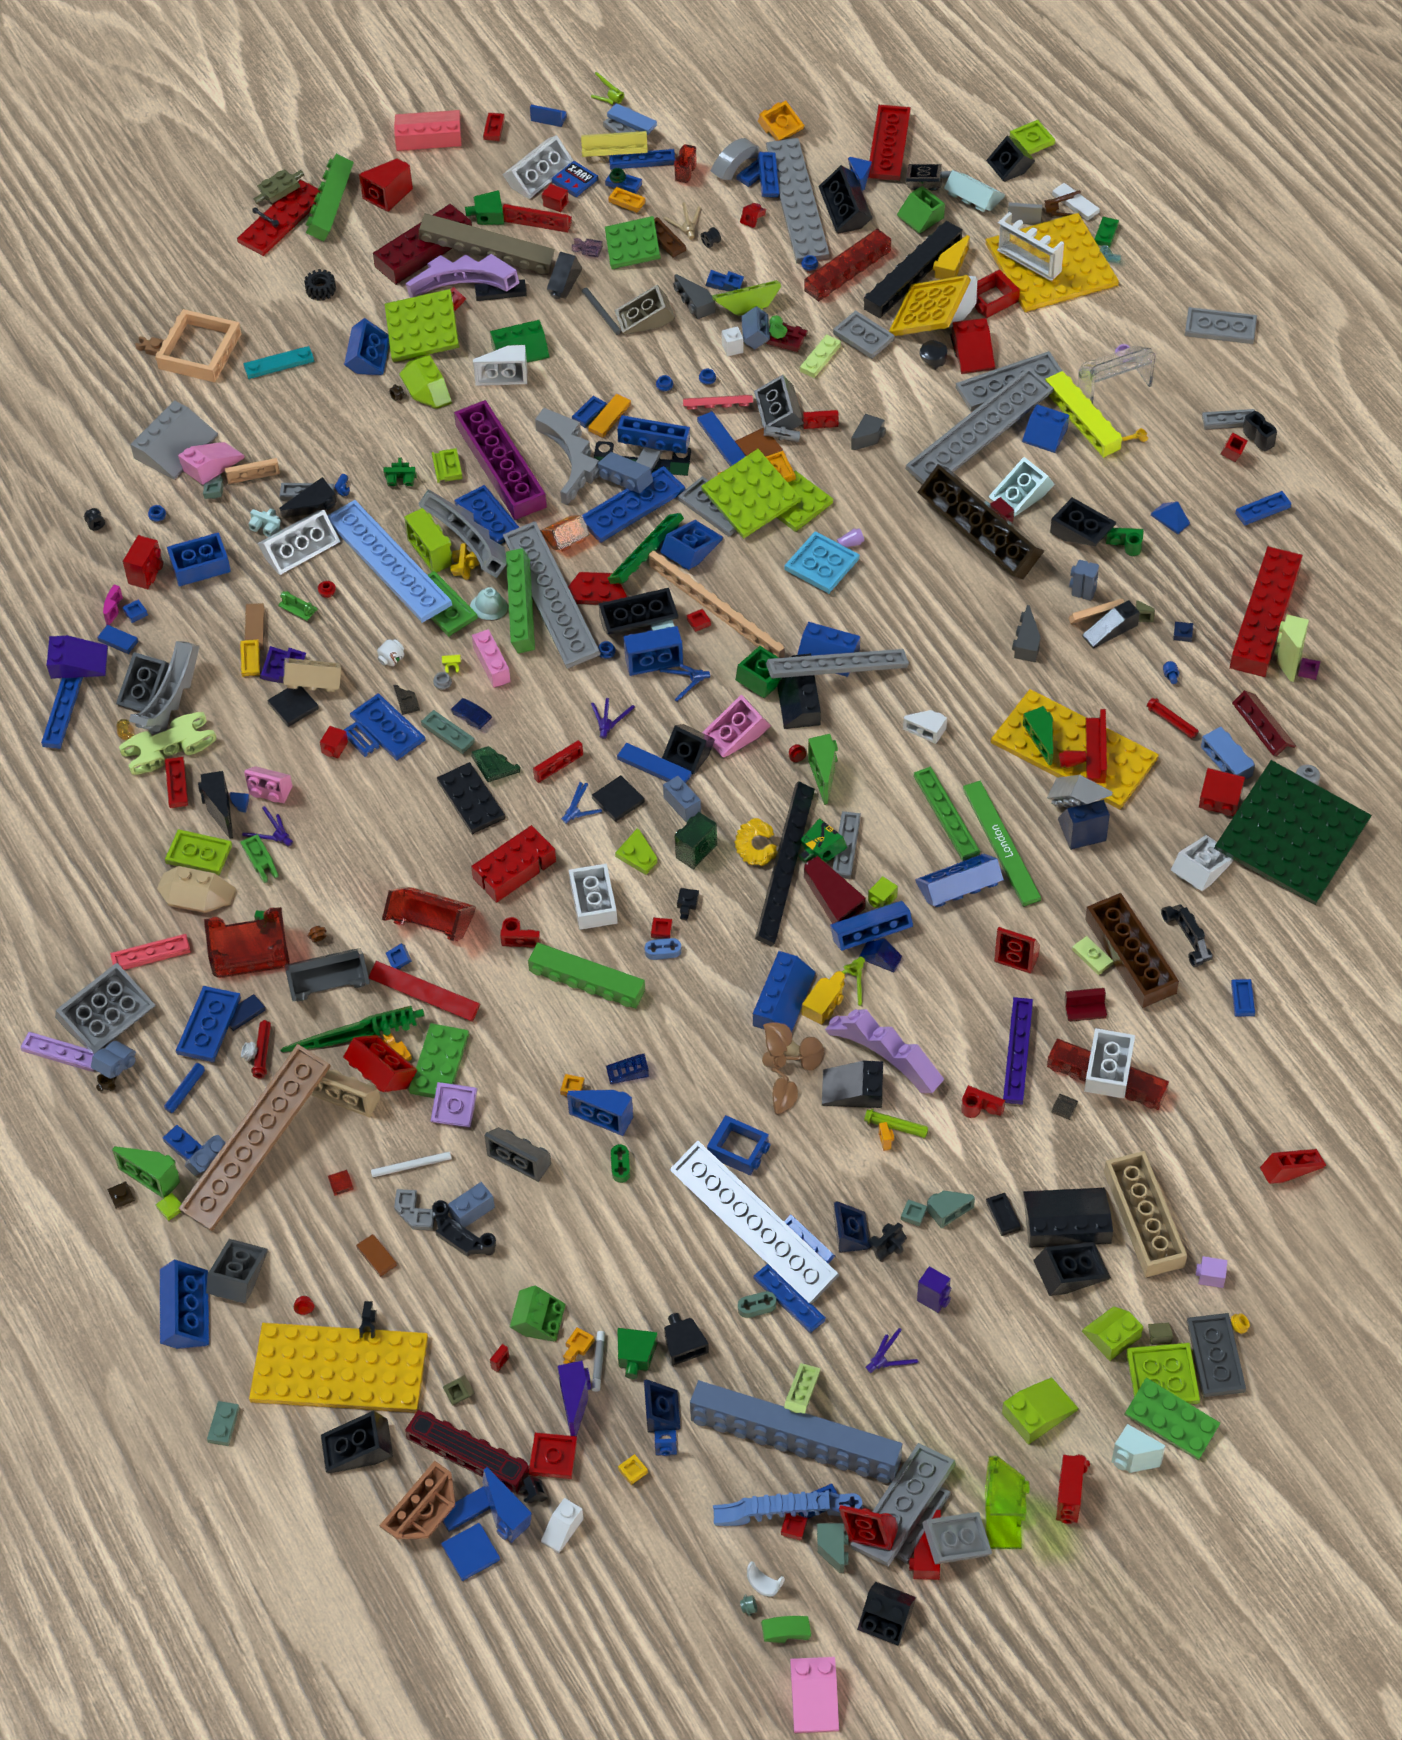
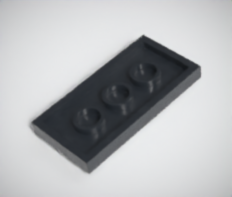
[437,762,505,834]

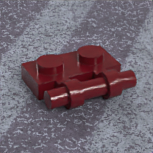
[766,322,808,352]

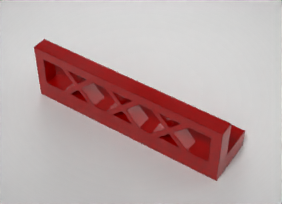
[503,204,572,233]
[1085,709,1107,783]

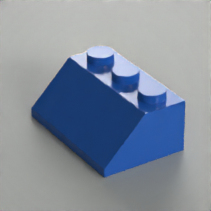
[344,318,389,375]
[797,622,860,677]

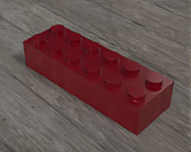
[373,203,472,285]

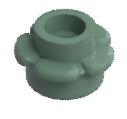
[740,1594,757,1616]

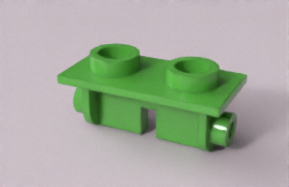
[278,591,318,621]

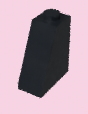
[547,252,582,299]

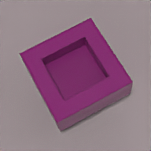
[1298,658,1321,680]

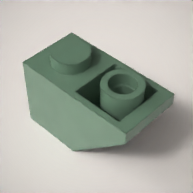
[817,1523,848,1573]

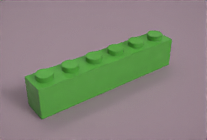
[306,153,354,242]
[506,548,535,653]
[528,943,645,1009]

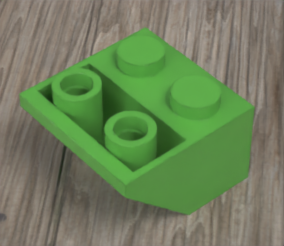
[897,186,945,234]
[510,1285,566,1342]

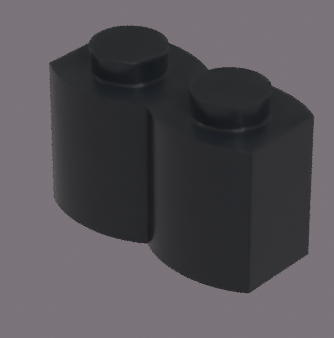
[1243,410,1277,451]

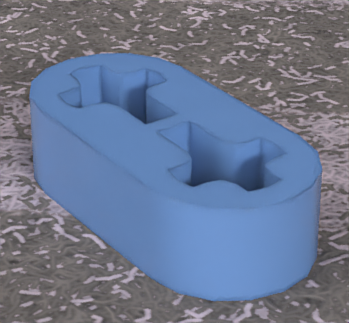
[644,938,682,960]

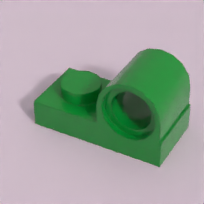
[1106,527,1144,556]

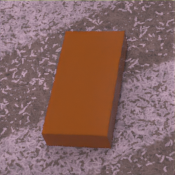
[356,1234,397,1277]

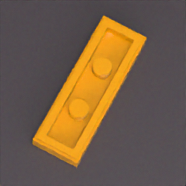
[588,394,631,438]

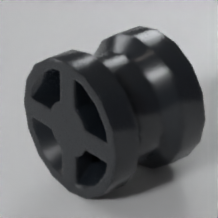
[701,227,721,248]
[84,508,105,531]

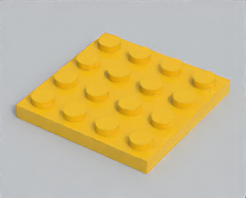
[889,275,971,336]

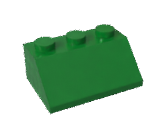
[490,319,550,363]

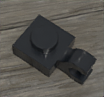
[677,888,699,920]
[359,1301,377,1338]

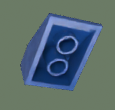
[661,520,723,570]
[567,1090,634,1136]
[482,1467,532,1543]

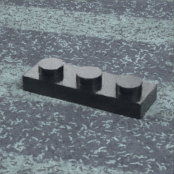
[475,279,527,301]

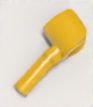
[1122,428,1148,442]

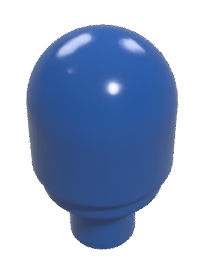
[1163,661,1179,684]

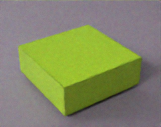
[155,1193,182,1221]

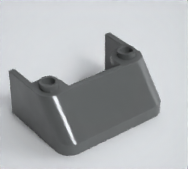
[285,948,370,1002]

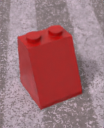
[359,158,413,212]

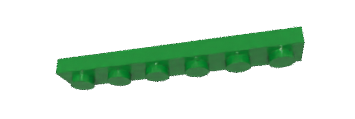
[608,513,684,584]

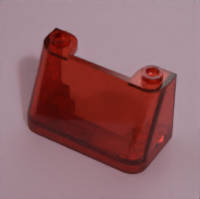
[204,907,290,978]

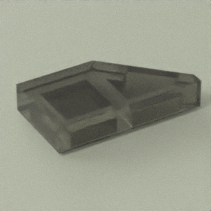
[393,685,420,715]

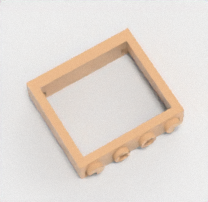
[155,309,242,382]

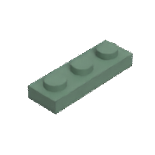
[421,710,475,754]

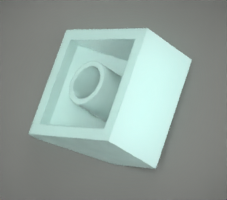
[1111,1424,1165,1473]

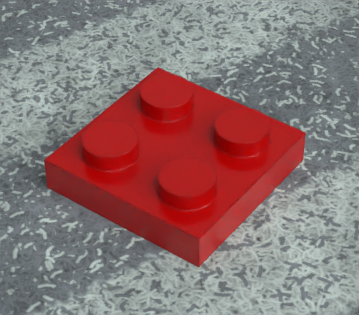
[529,1432,577,1479]

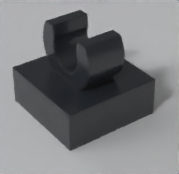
[520,1476,548,1503]

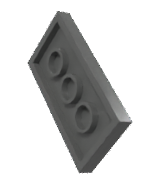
[1187,1313,1246,1398]

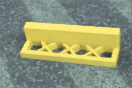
[581,131,648,157]

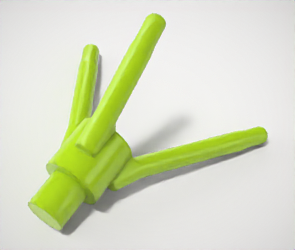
[841,956,865,1006]

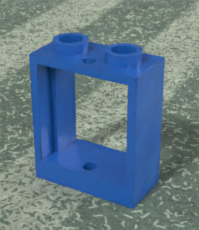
[707,1115,770,1175]

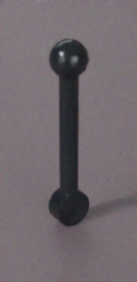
[252,207,279,227]

